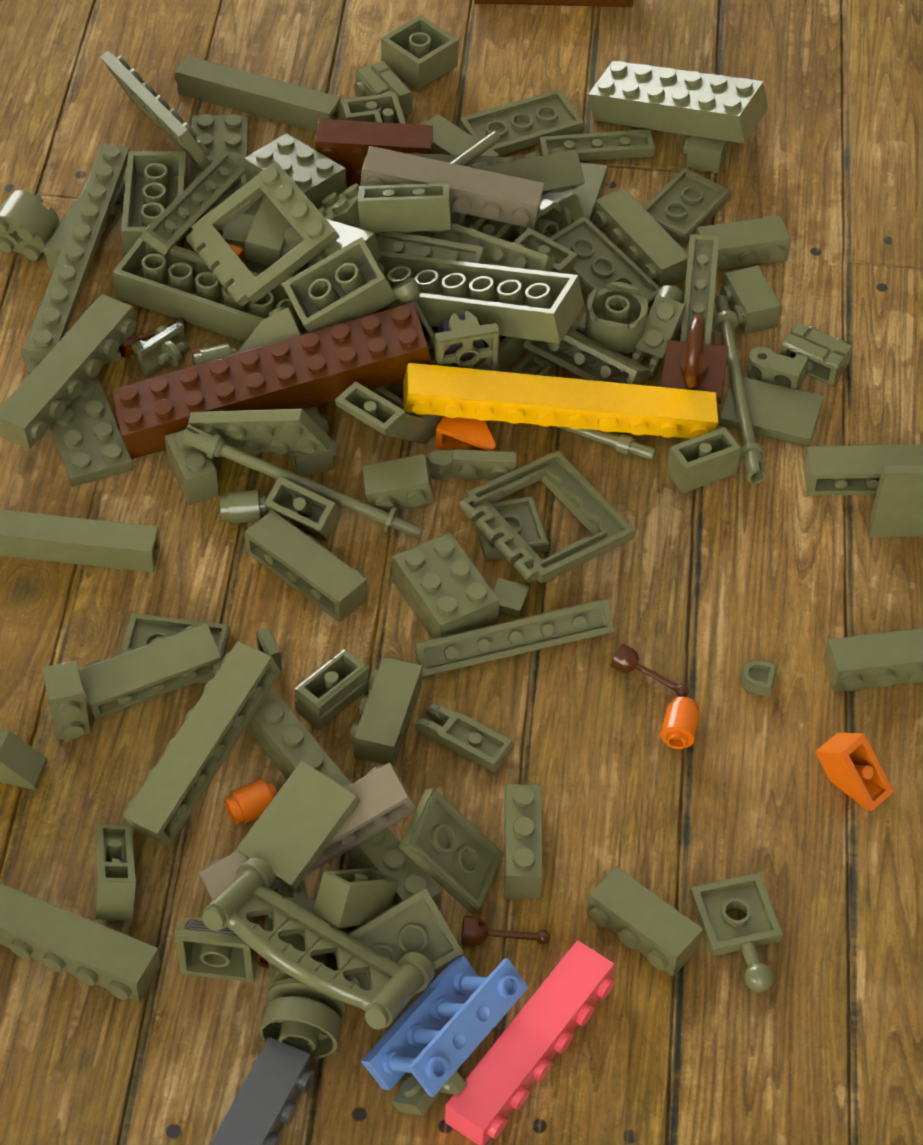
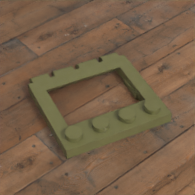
[186,161,340,306]
[459,450,635,584]

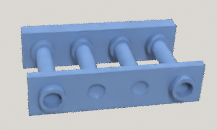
[361,956,529,1097]

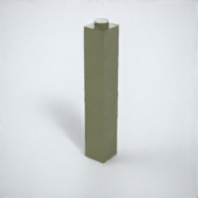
[174,56,341,132]
[0,509,160,572]

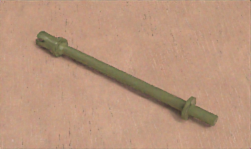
[713,295,767,484]
[181,424,424,539]

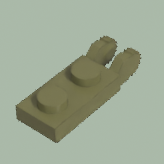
[631,295,686,381]
[427,449,517,481]
[415,703,514,773]

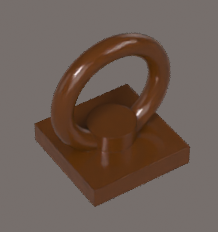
[660,314,729,404]

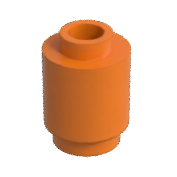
[660,697,700,749]
[224,778,277,825]

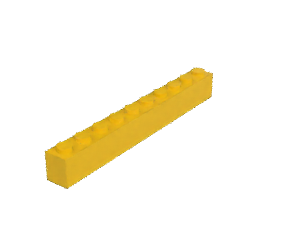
[403,363,719,439]

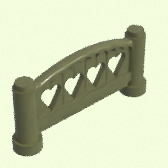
[202,858,435,1030]

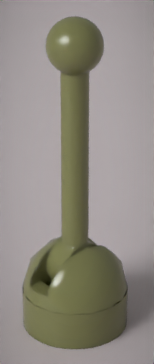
[393,278,435,349]

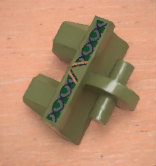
[132,322,190,376]

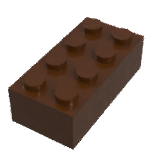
[315,119,433,187]

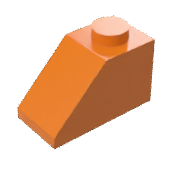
[436,416,496,451]
[815,732,894,811]

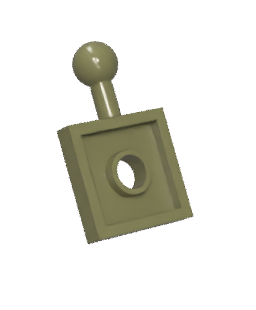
[689,873,783,993]

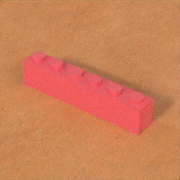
[445,940,615,1145]

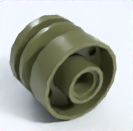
[259,967,346,1059]

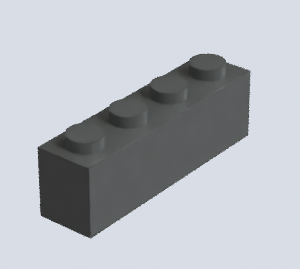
[210,1037,315,1145]

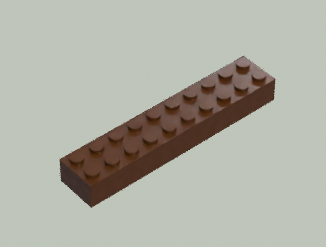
[112,302,432,459]

